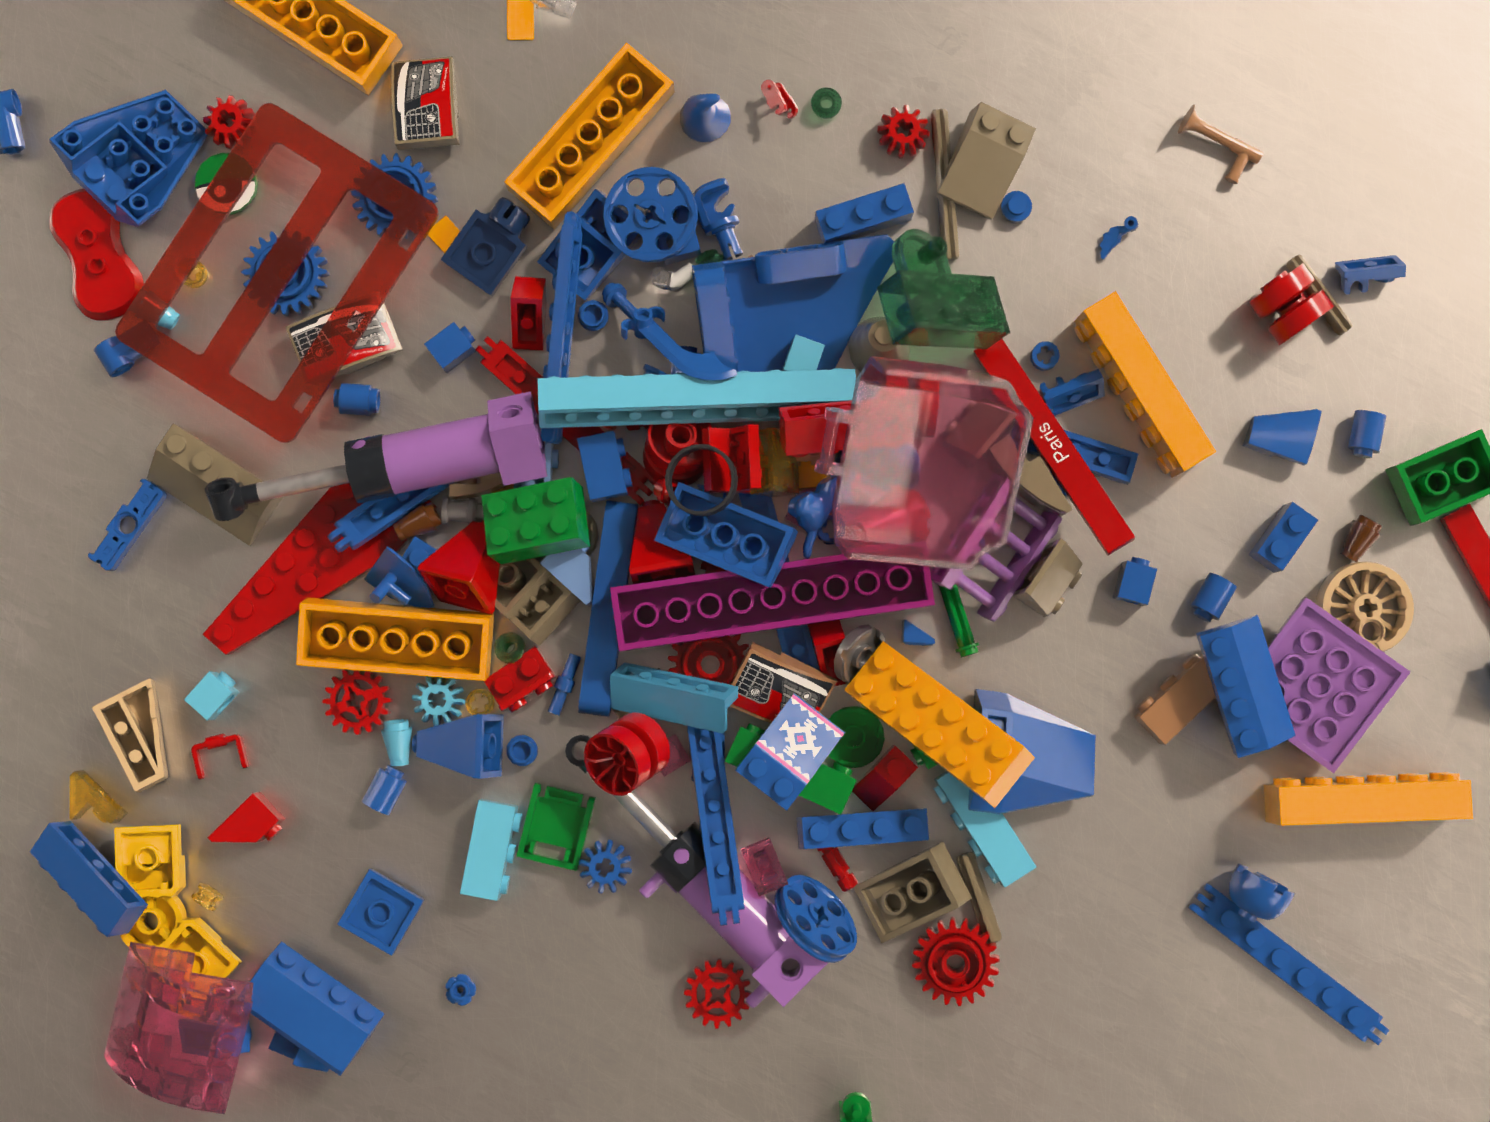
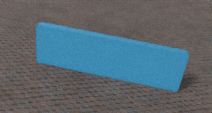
[610,662,738,733]

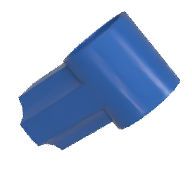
[0,89,26,154]
[94,320,162,377]

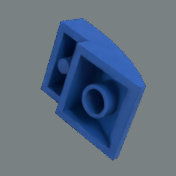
[537,189,641,301]

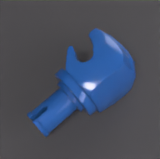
[693,178,743,261]

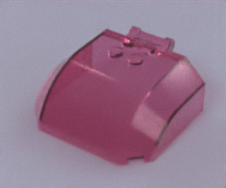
[814,356,1034,570]

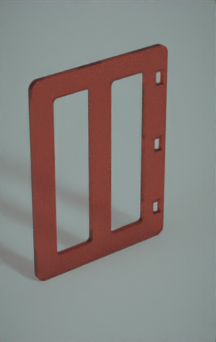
[115,103,439,443]

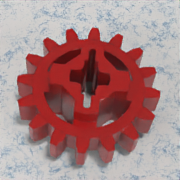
[322,669,393,735]
[684,958,752,1029]

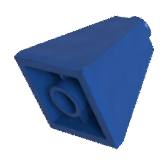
[412,714,504,779]

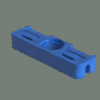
[88,479,167,571]

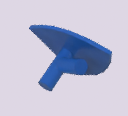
[364,546,434,608]

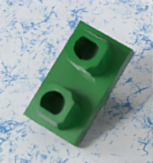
[839,1092,873,1122]

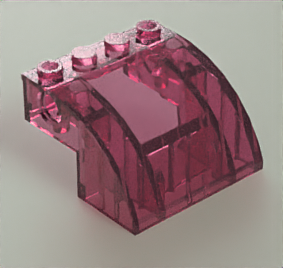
[104,942,253,1114]

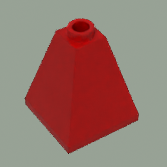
[629,500,696,584]
[417,520,500,615]

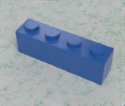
[796,808,929,849]
[30,821,148,937]

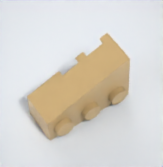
[92,678,169,793]

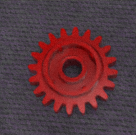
[667,634,749,685]
[912,917,1000,1006]

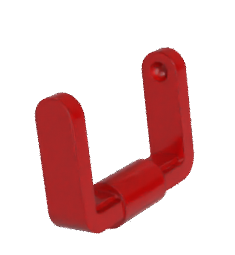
[191,733,249,780]

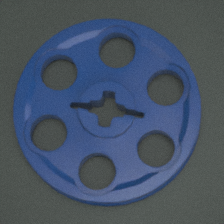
[603,167,698,263]
[774,875,857,963]

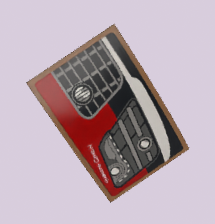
[730,642,837,723]

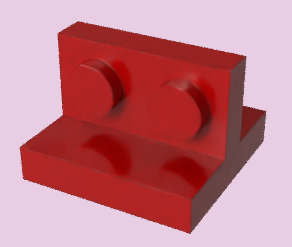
[702,424,764,494]

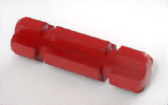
[817,847,858,892]

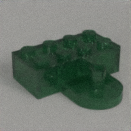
[877,229,1011,349]

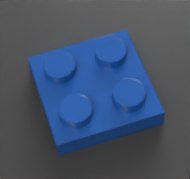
[338,868,425,956]

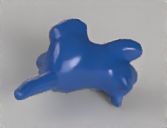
[788,472,855,559]

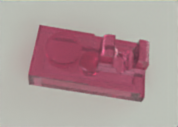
[741,837,788,896]

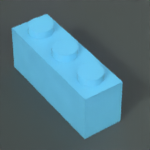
[460,799,522,901]

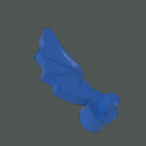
[1099,216,1138,260]

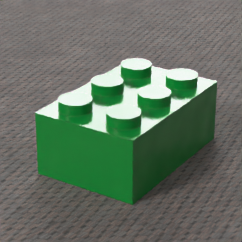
[1385,429,1490,526]
[481,477,590,564]

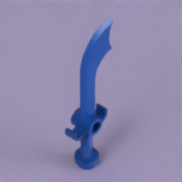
[602,283,737,380]

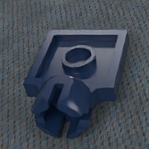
[441,197,530,297]

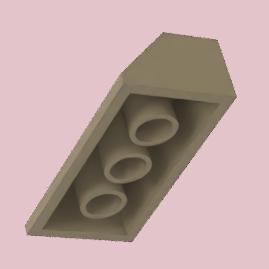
[147,423,283,546]

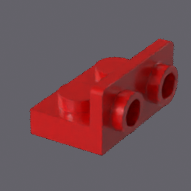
[484,646,556,713]

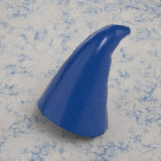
[680,94,731,142]

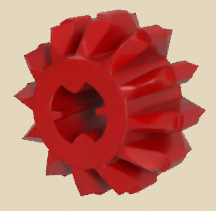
[203,95,257,149]
[877,105,930,159]

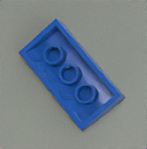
[654,482,798,588]

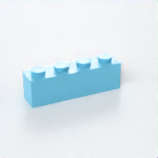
[933,771,1037,887]

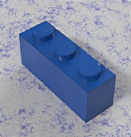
[815,183,914,243]

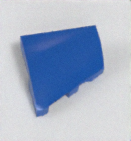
[1242,409,1322,466]

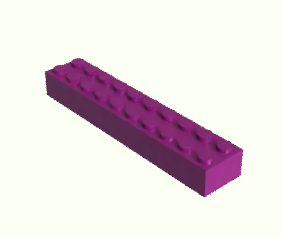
[610,542,935,652]

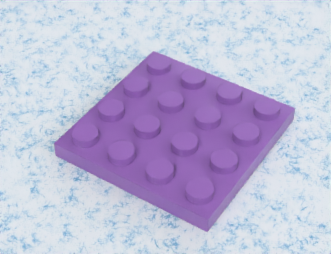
[1268,596,1410,773]

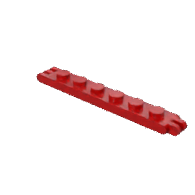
[475,336,657,506]

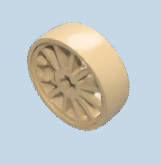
[1315,561,1414,652]

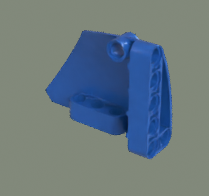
[692,234,901,372]

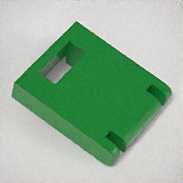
[516,783,596,871]

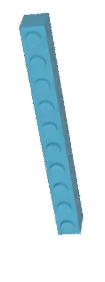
[538,368,858,428]

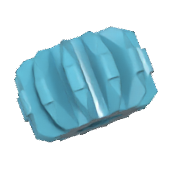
[412,676,466,726]

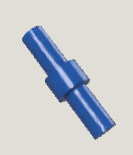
[548,653,581,716]

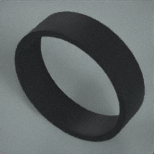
[665,444,738,516]

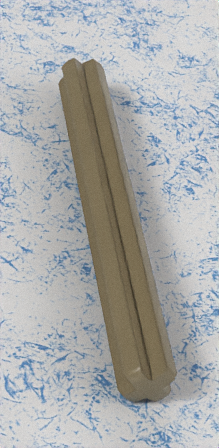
[931,109,959,261]

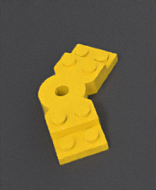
[114,824,242,1010]

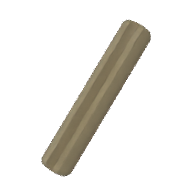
[1286,254,1353,335]
[957,852,1002,944]

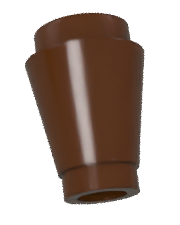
[393,502,442,541]
[1340,514,1382,562]

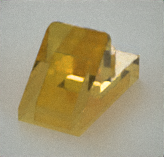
[70,770,128,824]

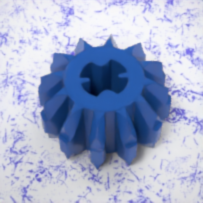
[579,840,632,894]

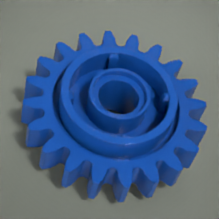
[351,153,438,240]
[241,229,330,317]

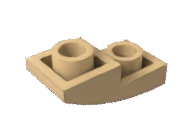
[449,473,507,499]

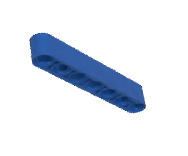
[578,500,638,717]

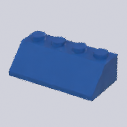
[1196,615,1296,758]
[236,941,385,1076]

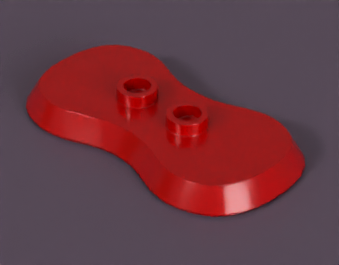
[49,189,144,321]

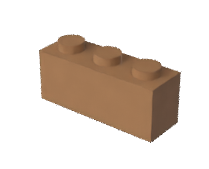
[1134,653,1216,745]

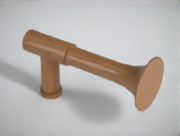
[1178,105,1263,184]

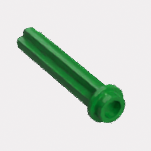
[932,561,980,658]

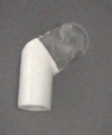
[650,262,693,291]

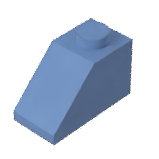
[540,547,593,606]

